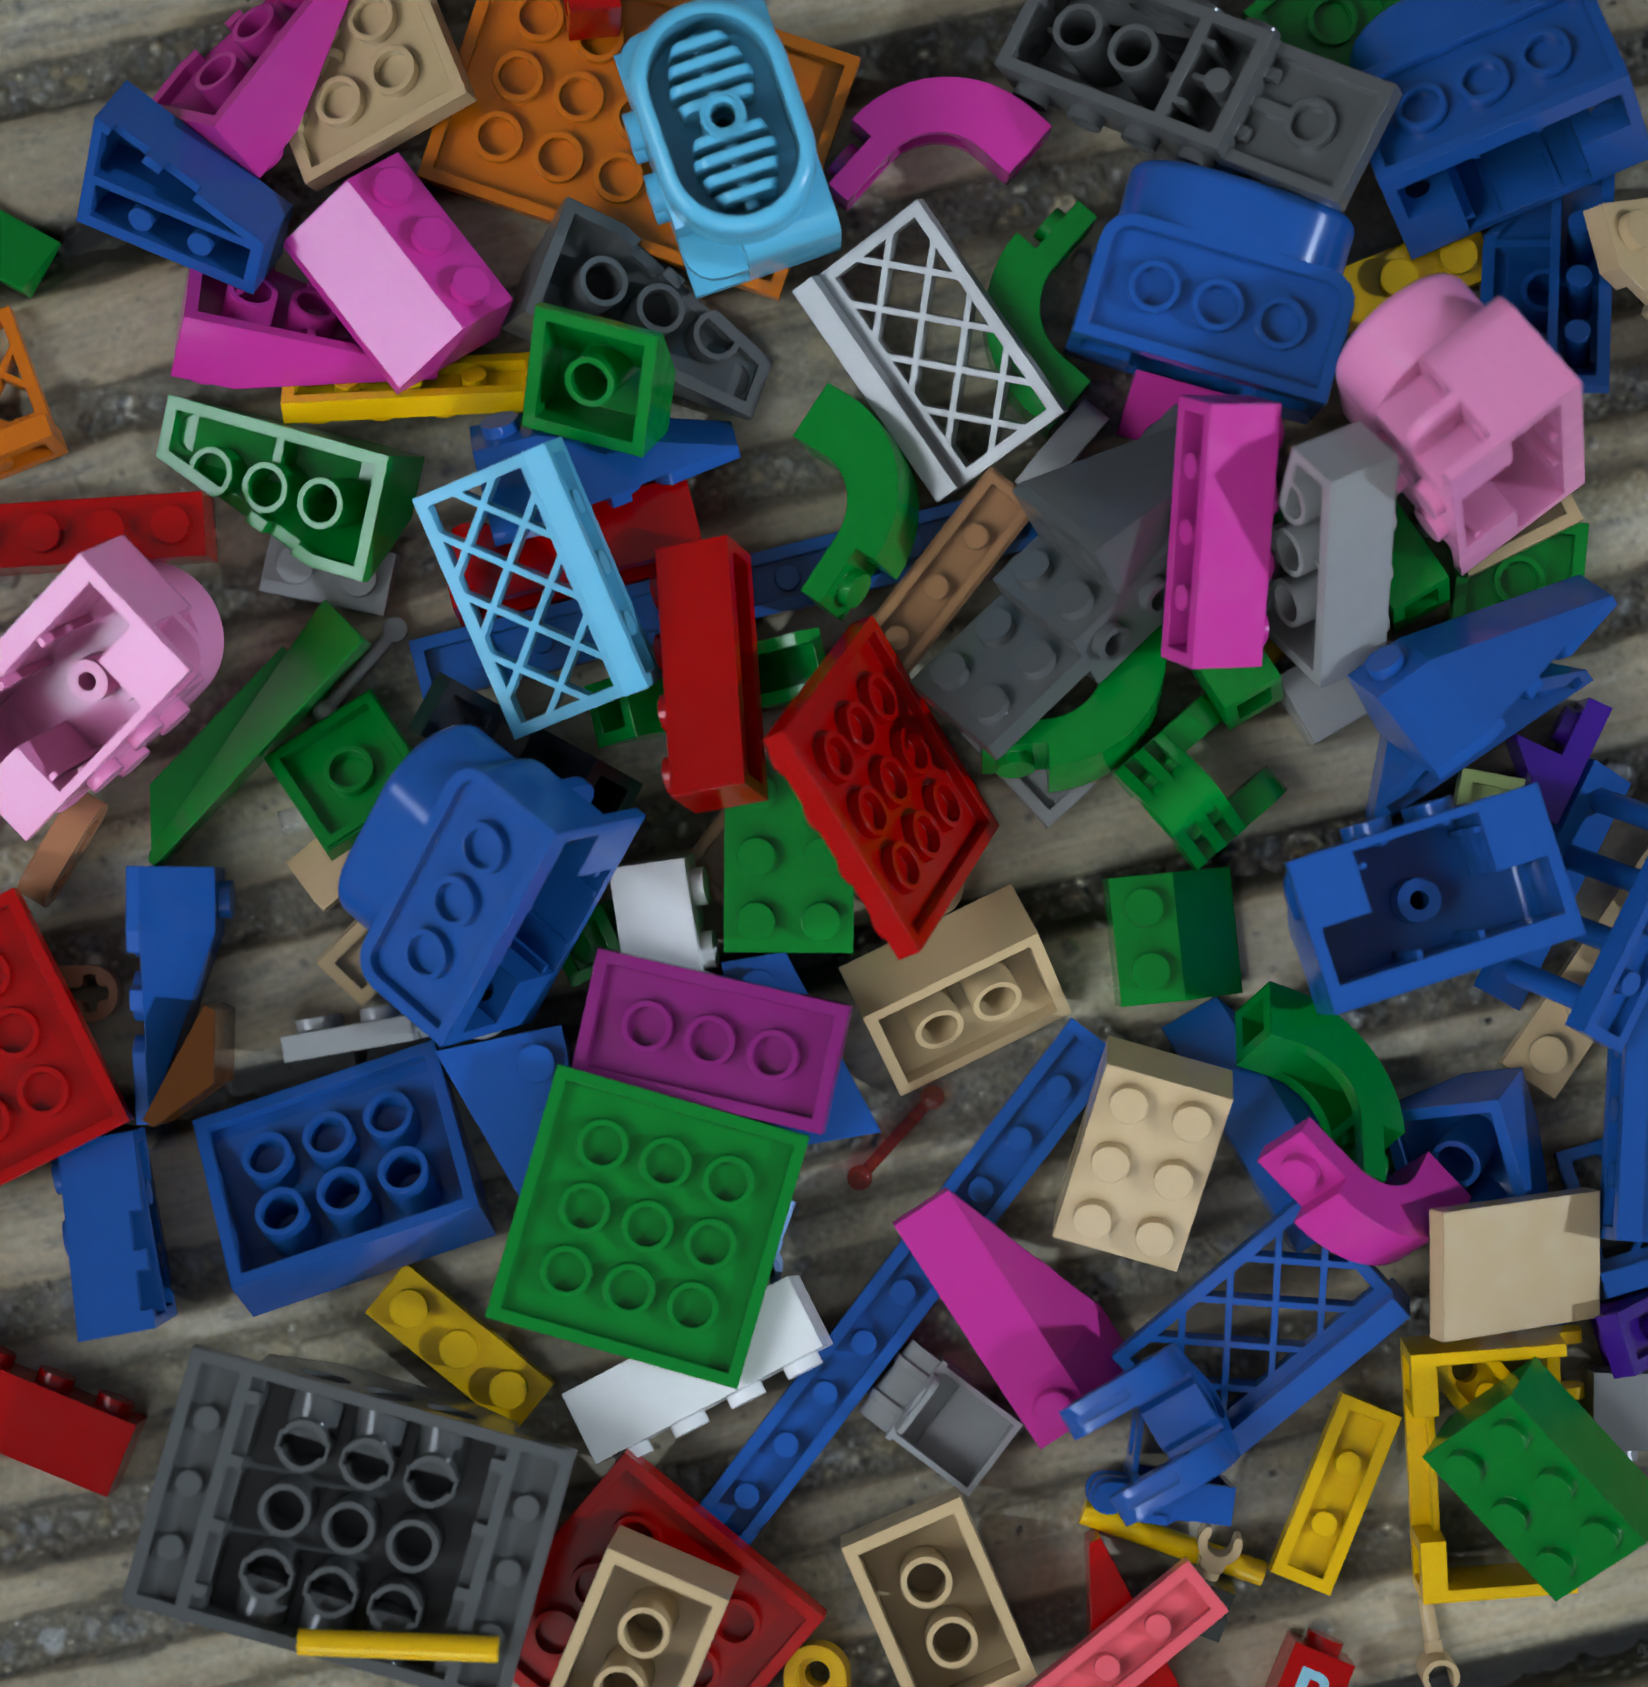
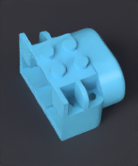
[613,0,842,299]

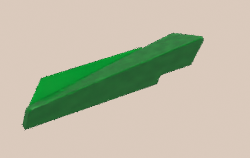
[148,600,373,866]

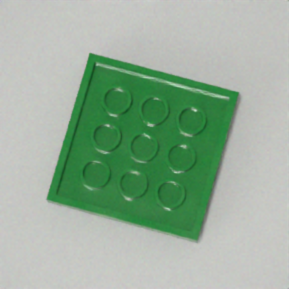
[485,1063,810,1389]

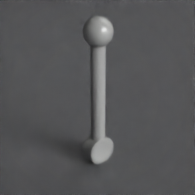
[312,617,408,722]

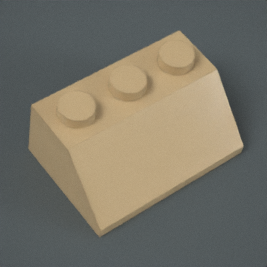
[838,884,1072,1096]

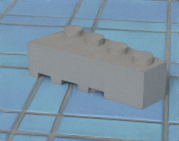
[1266,421,1400,689]

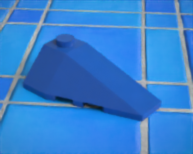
[469,411,741,547]
[1347,574,1617,780]
[126,866,236,1125]
[1161,997,1393,1253]

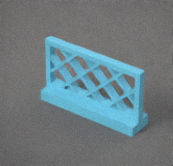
[412,436,663,740]

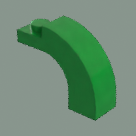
[983,200,1097,437]
[793,383,919,622]
[980,623,1166,793]
[1235,981,1405,1183]

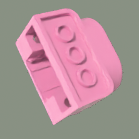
[1336,273,1585,576]
[0,535,224,841]

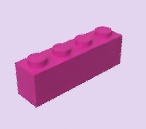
[1161,395,1284,669]

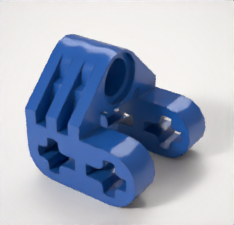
[1058,1342,1241,1527]

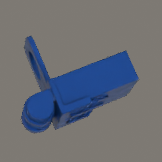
[1085,1406,1236,1527]

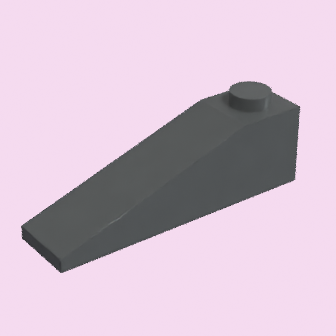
[502,197,773,421]

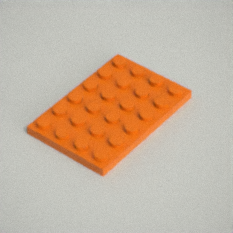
[417,0,861,302]

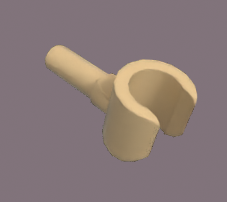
[1416,1598,1460,1687]

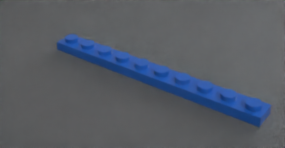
[408,499,1038,699]
[699,1017,1106,1545]

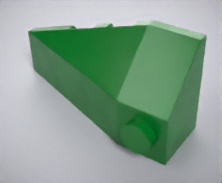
[156,394,425,582]

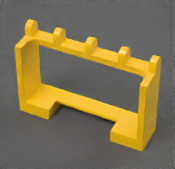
[1400,1324,1585,1605]

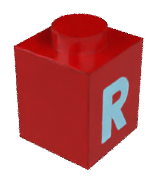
[1265,1628,1356,1687]

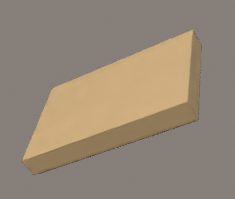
[1429,1187,1600,1342]

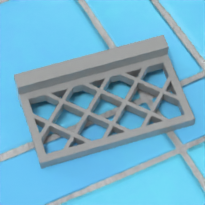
[792,199,1069,502]

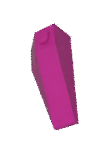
[152,0,349,178]
[171,264,438,389]
[892,1187,1124,1450]

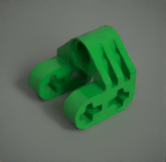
[1111,693,1288,870]

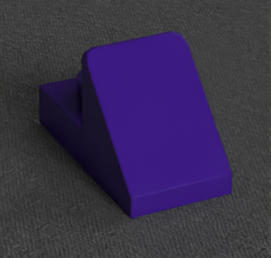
[1505,697,1613,825]
[1590,1288,1648,1379]

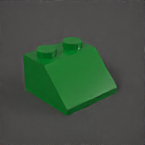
[521,302,676,458]
[1102,866,1243,1007]

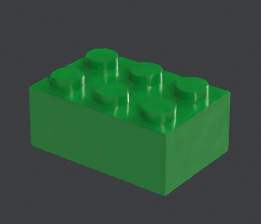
[724,753,854,953]
[1422,1356,1648,1602]

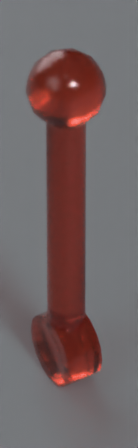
[847,1085,945,1190]

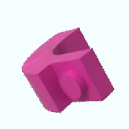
[827,77,1052,212]
[1257,1117,1472,1266]

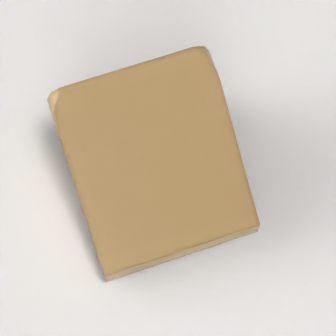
[286,838,351,912]

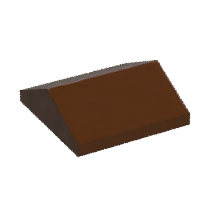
[142,1002,236,1127]

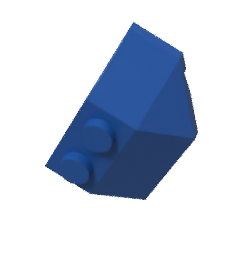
[1480,174,1615,393]
[1365,663,1593,820]

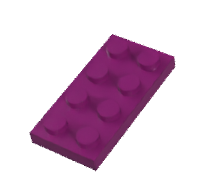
[572,947,853,1135]

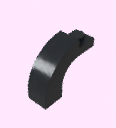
[408,671,643,814]

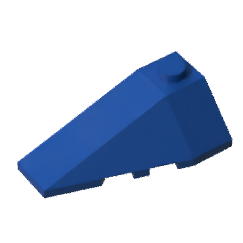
[1389,1067,1568,1326]

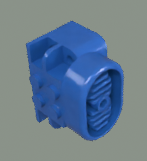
[1349,0,1648,260]
[1063,160,1355,425]
[338,724,646,1047]
[1283,782,1586,1015]

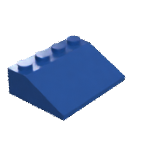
[192,1040,496,1317]

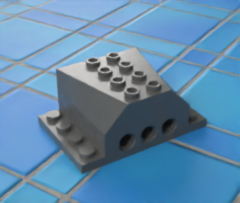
[120,1343,577,1687]

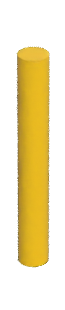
[1078,1499,1268,1586]
[297,1628,500,1663]

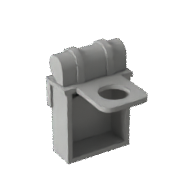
[859,1338,1023,1497]

